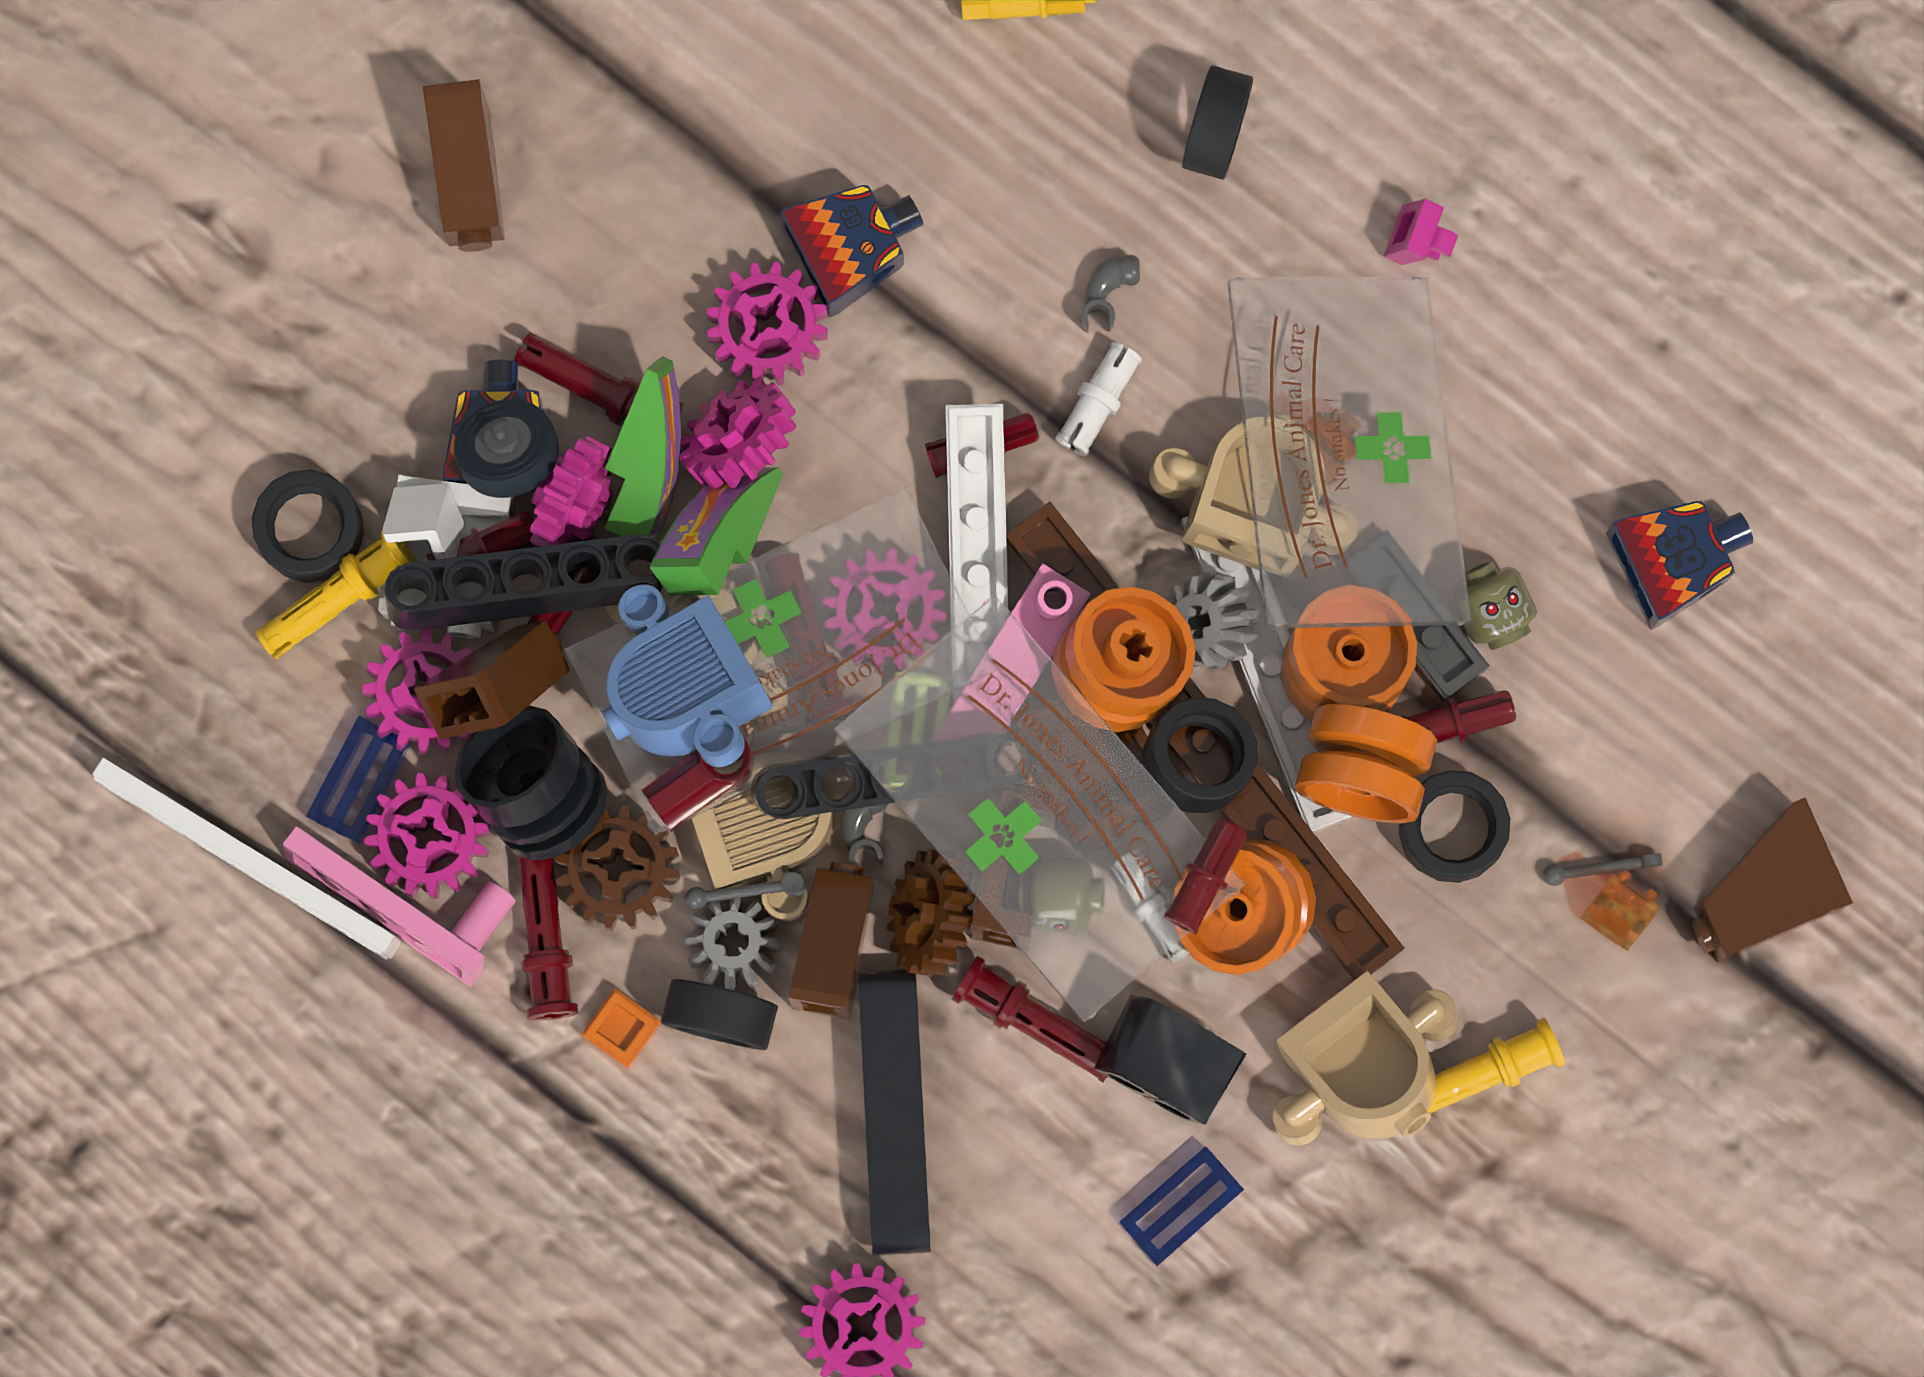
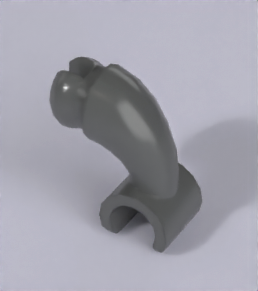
[1081,254,1140,333]
[841,804,888,866]

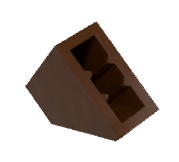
[423,79,505,252]
[414,620,570,739]
[1692,797,1853,962]
[789,862,874,1020]

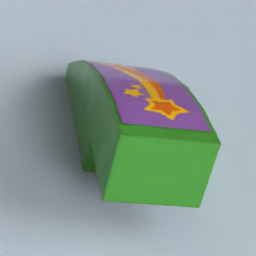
[604,356,681,539]
[650,467,783,596]

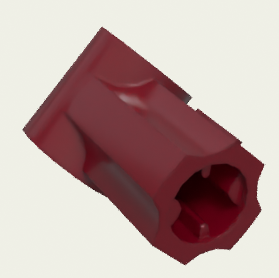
[641,738,754,832]

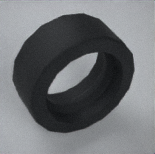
[1182,65,1254,180]
[251,469,364,582]
[1143,697,1258,813]
[1399,770,1511,883]
[661,979,778,1050]

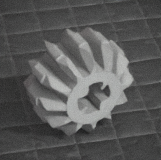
[1167,572,1260,669]
[684,898,782,991]

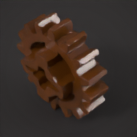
[555,805,680,931]
[887,849,975,976]

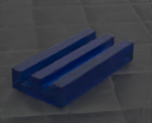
[306,715,412,844]
[1119,1146,1244,1267]

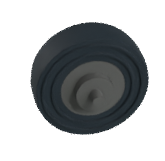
[454,399,559,498]

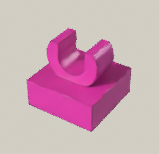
[1383,198,1458,266]

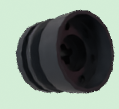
[454,705,608,861]

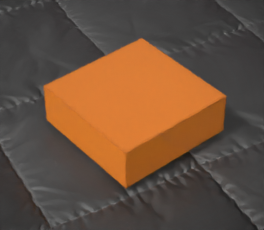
[581,988,661,1069]

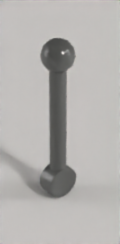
[1543,853,1663,886]
[685,872,805,910]

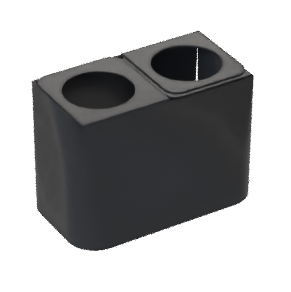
[1094,994,1247,1125]

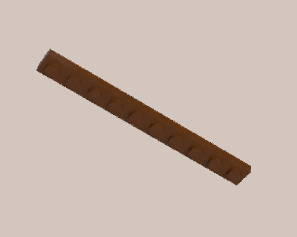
[1006,501,1405,980]

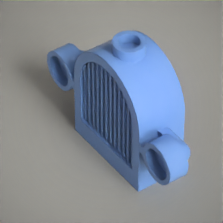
[601,585,773,767]

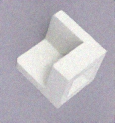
[382,483,465,560]

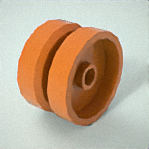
[1051,586,1196,732]
[1280,587,1418,721]
[1294,704,1437,823]
[1173,838,1316,975]

